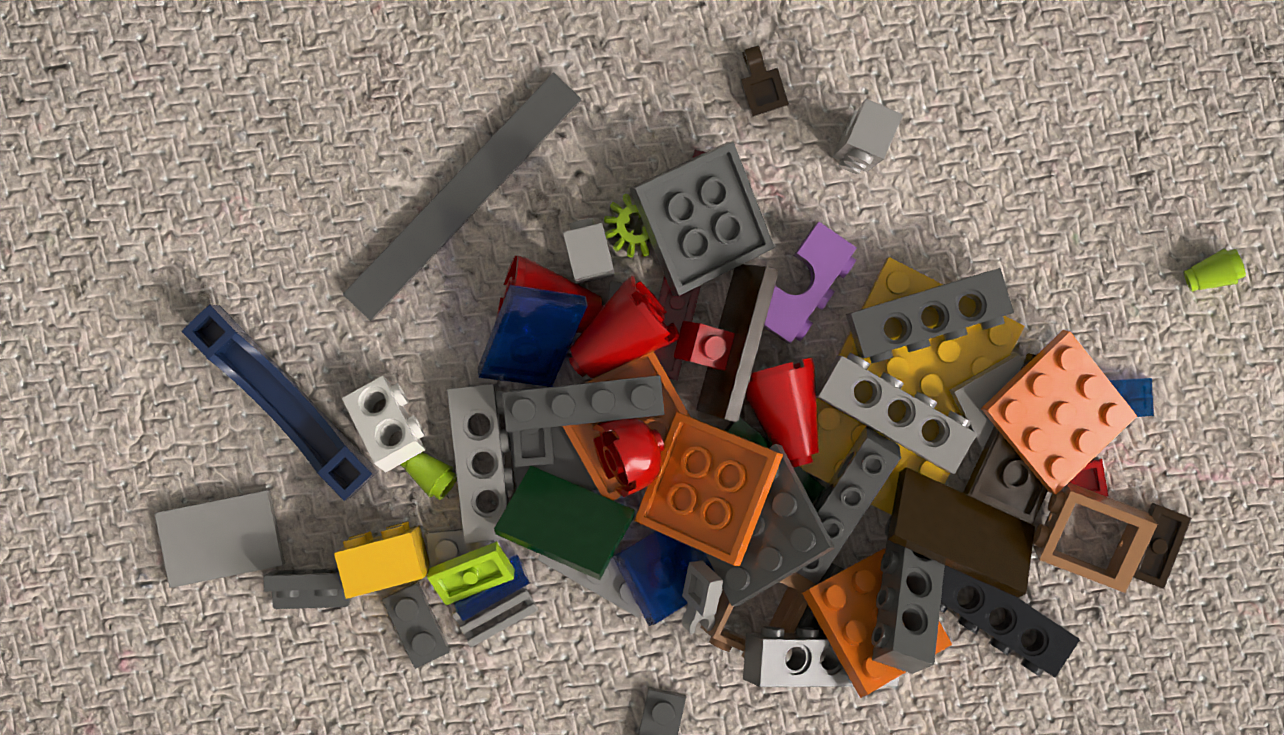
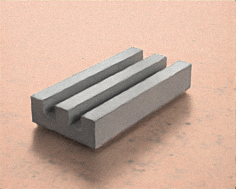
[452,576,538,648]

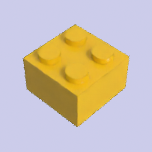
[334,521,430,599]

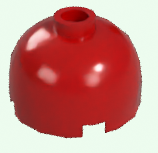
[593,418,665,497]

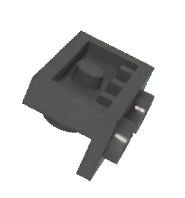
[264,568,350,609]

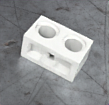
[342,376,426,472]

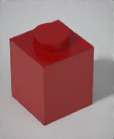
[673,321,735,371]

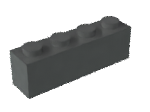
[502,375,665,432]

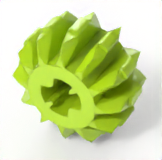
[604,194,652,258]

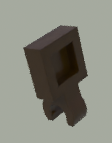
[740,45,789,117]

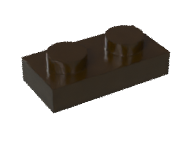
[1133,503,1192,589]

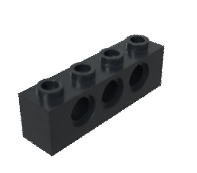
[940,565,1080,678]

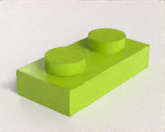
[427,541,515,605]

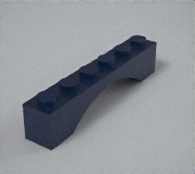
[181,304,379,501]

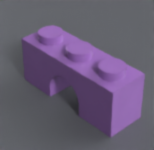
[764,222,857,344]

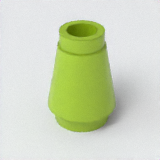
[1183,248,1246,292]
[400,452,457,500]

